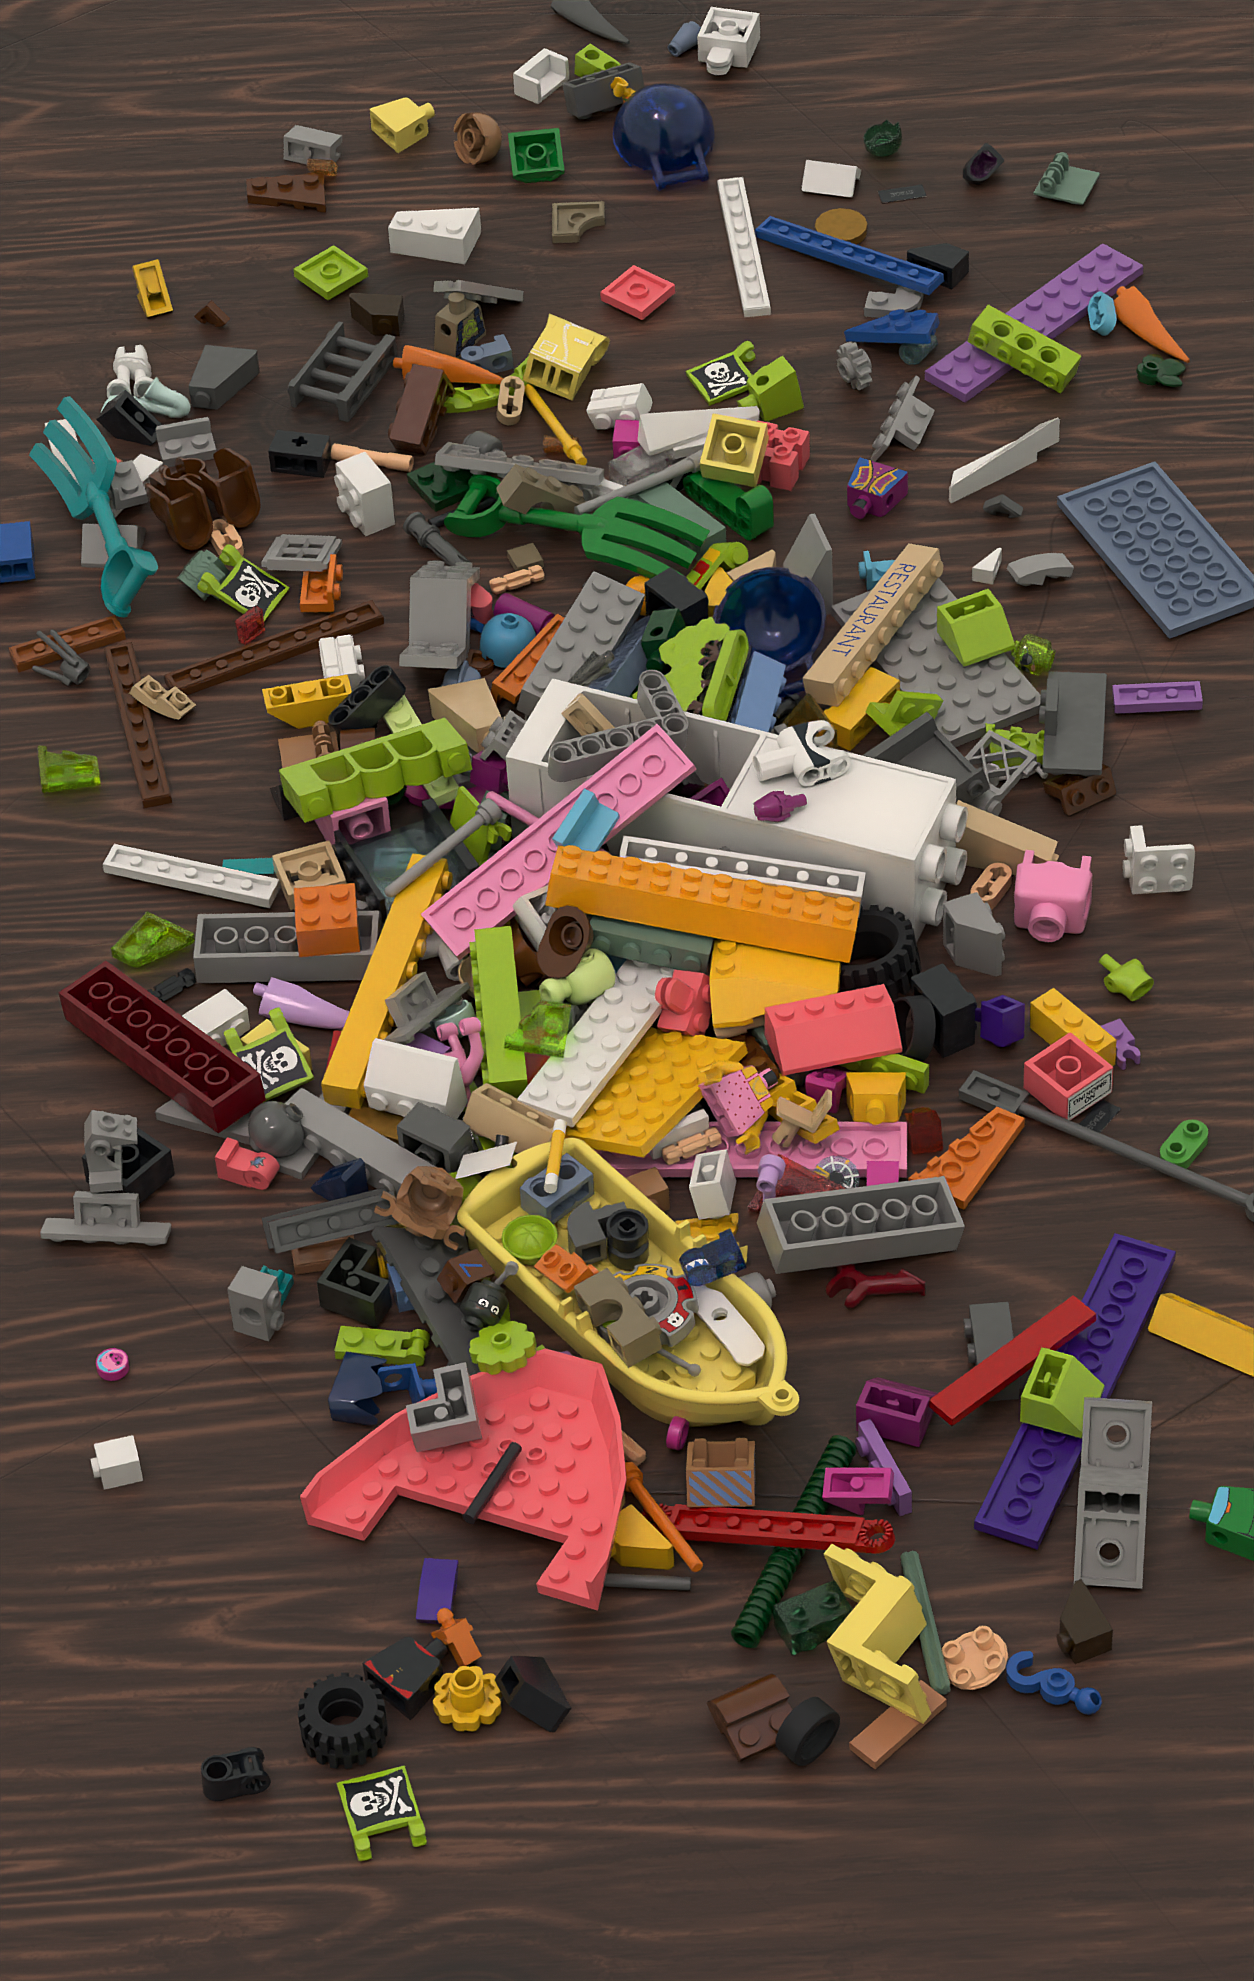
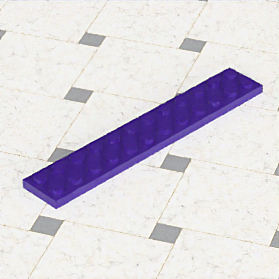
[974,1233,1176,1550]

